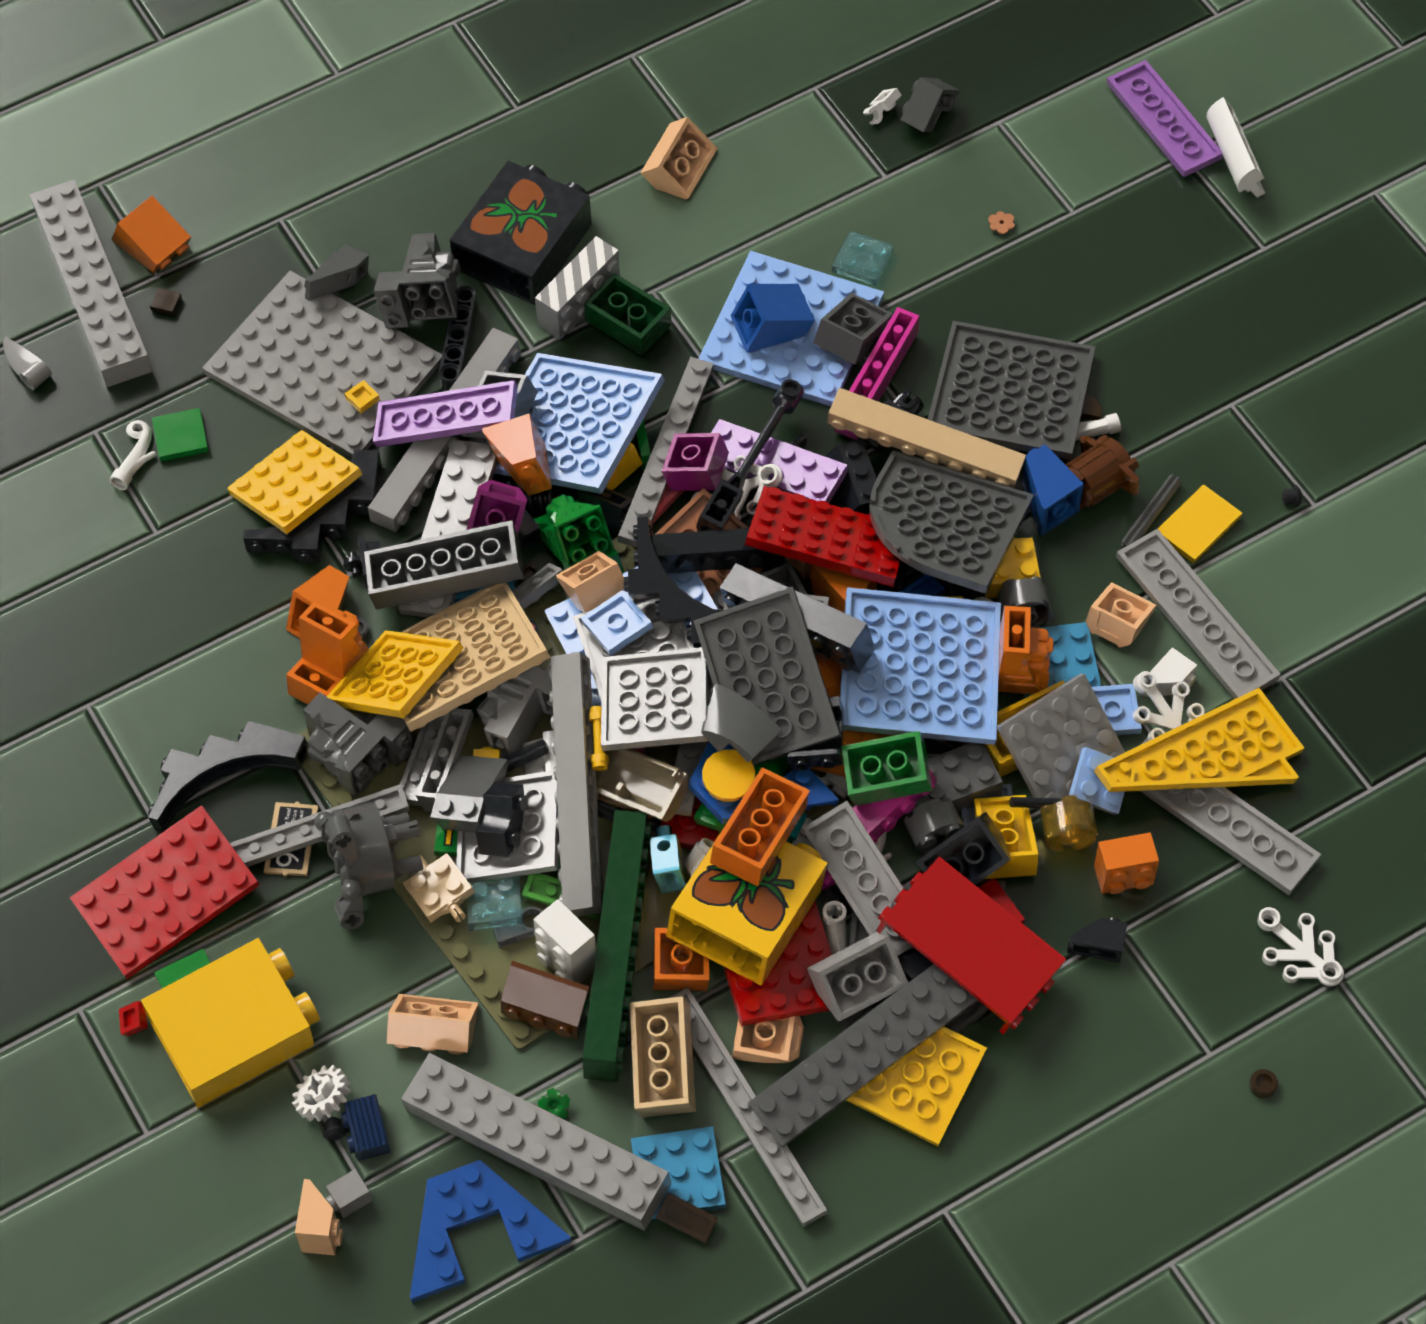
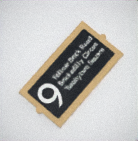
[264,801,319,877]

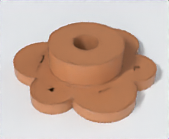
[988,211,1014,235]

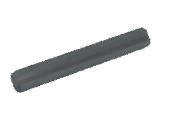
[1121,474,1181,548]

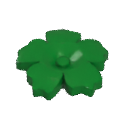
[537,1088,571,1119]

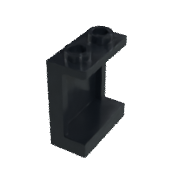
[787,696,844,770]

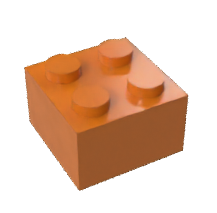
[1094,832,1159,894]
[653,928,709,991]

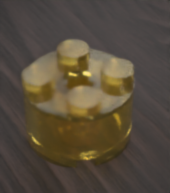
[1040,795,1098,851]

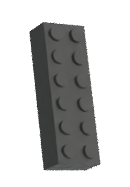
[364,520,524,610]

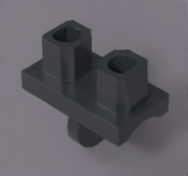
[343,536,381,588]

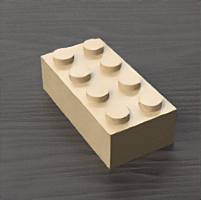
[630,996,696,1118]

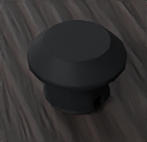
[1282,485,1302,507]
[825,886,844,905]
[323,1117,347,1141]

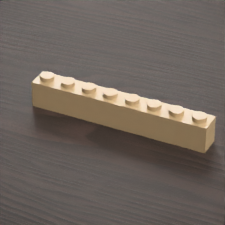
[828,388,1026,488]

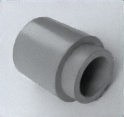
[684,838,714,877]

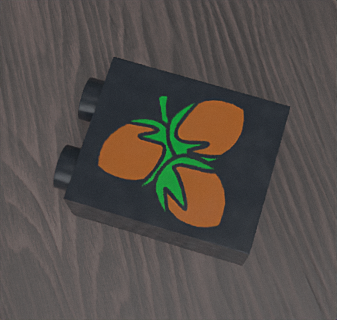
[449,160,592,305]

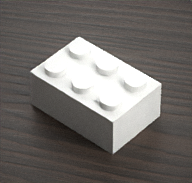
[533,899,596,984]

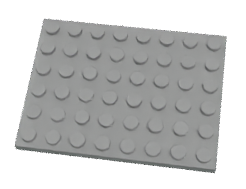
[202,271,442,458]

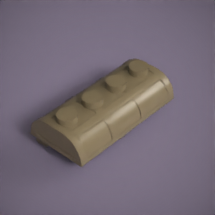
[596,749,689,822]

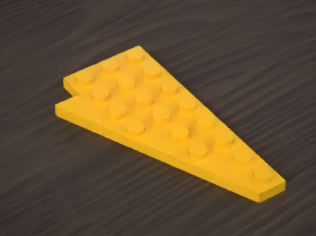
[1094,688,1304,792]

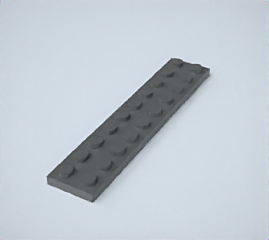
[748,964,979,1149]

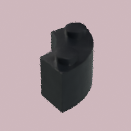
[475,783,528,857]

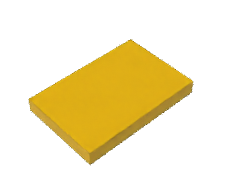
[1158,484,1242,564]

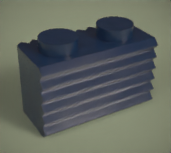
[341,1094,391,1161]

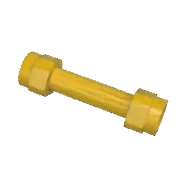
[589,706,609,771]

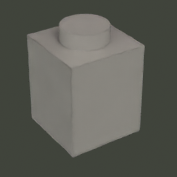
[325,1169,372,1218]

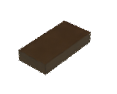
[655,1192,718,1243]

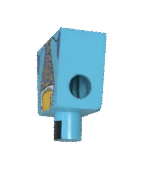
[650,825,687,894]

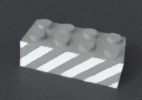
[535,236,620,340]

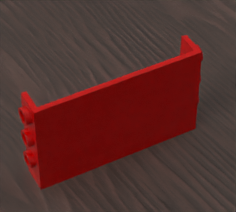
[876,856,1066,1035]

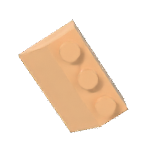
[640,117,718,200]
[387,994,479,1054]

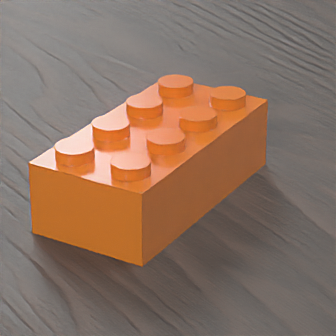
[710,767,810,886]

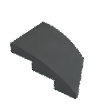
[701,684,782,763]

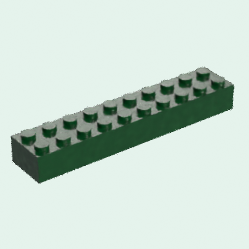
[583,810,652,1082]

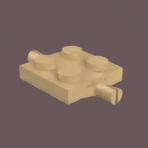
[403,853,475,923]

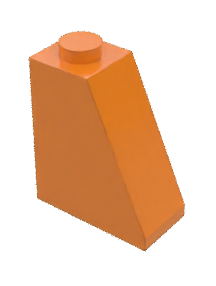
[286,565,349,638]

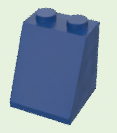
[730,284,815,352]
[1022,444,1084,536]

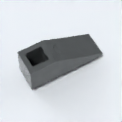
[304,244,369,300]

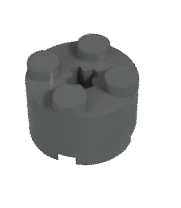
[997,577,1053,628]
[904,798,964,855]

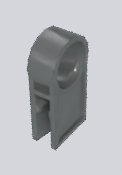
[490,907,543,948]

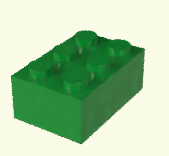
[841,731,932,806]

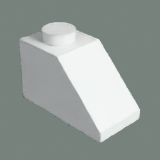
[1139,648,1197,697]

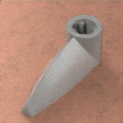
[3,337,52,390]

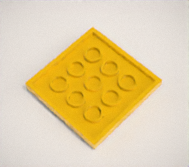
[227,430,362,534]
[327,630,464,718]
[846,1027,987,1147]

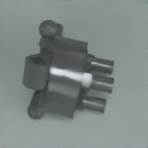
[314,801,423,930]

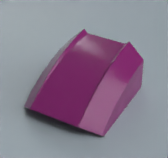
[466,480,527,533]

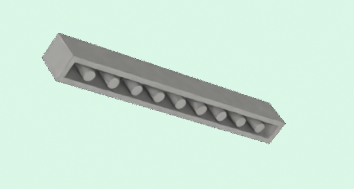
[368,328,521,532]
[548,651,603,917]

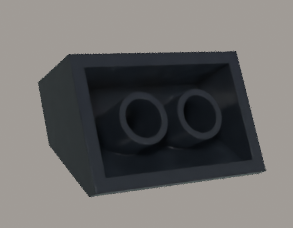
[824,439,877,515]
[916,812,1011,885]

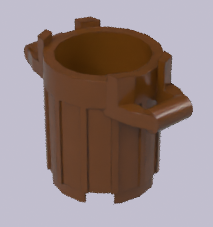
[1066,434,1140,508]

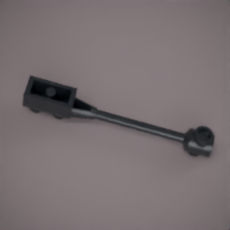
[696,379,804,531]

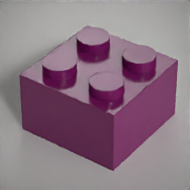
[661,433,729,491]

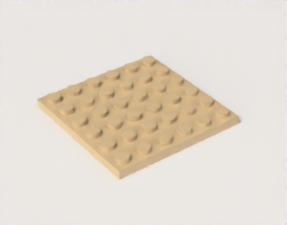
[401,582,550,732]

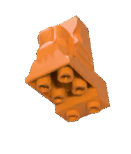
[286,601,369,705]
[998,606,1054,694]

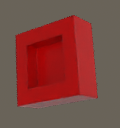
[119,1001,148,1037]

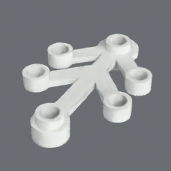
[691,456,783,520]
[1133,671,1204,741]
[1257,907,1344,986]

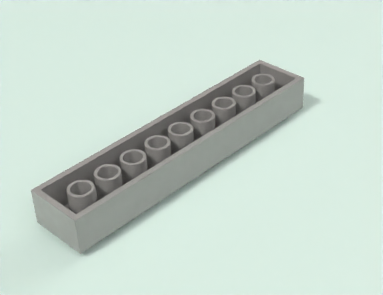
[29,180,152,388]
[401,1053,672,1231]

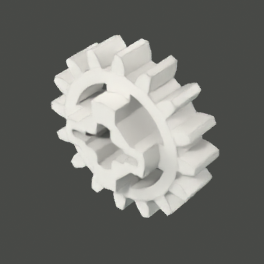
[292,1065,351,1121]

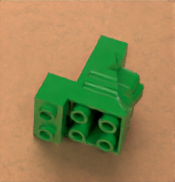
[534,494,625,574]

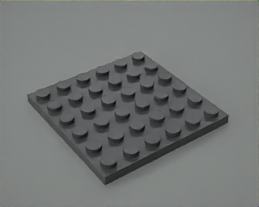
[928,321,1096,460]

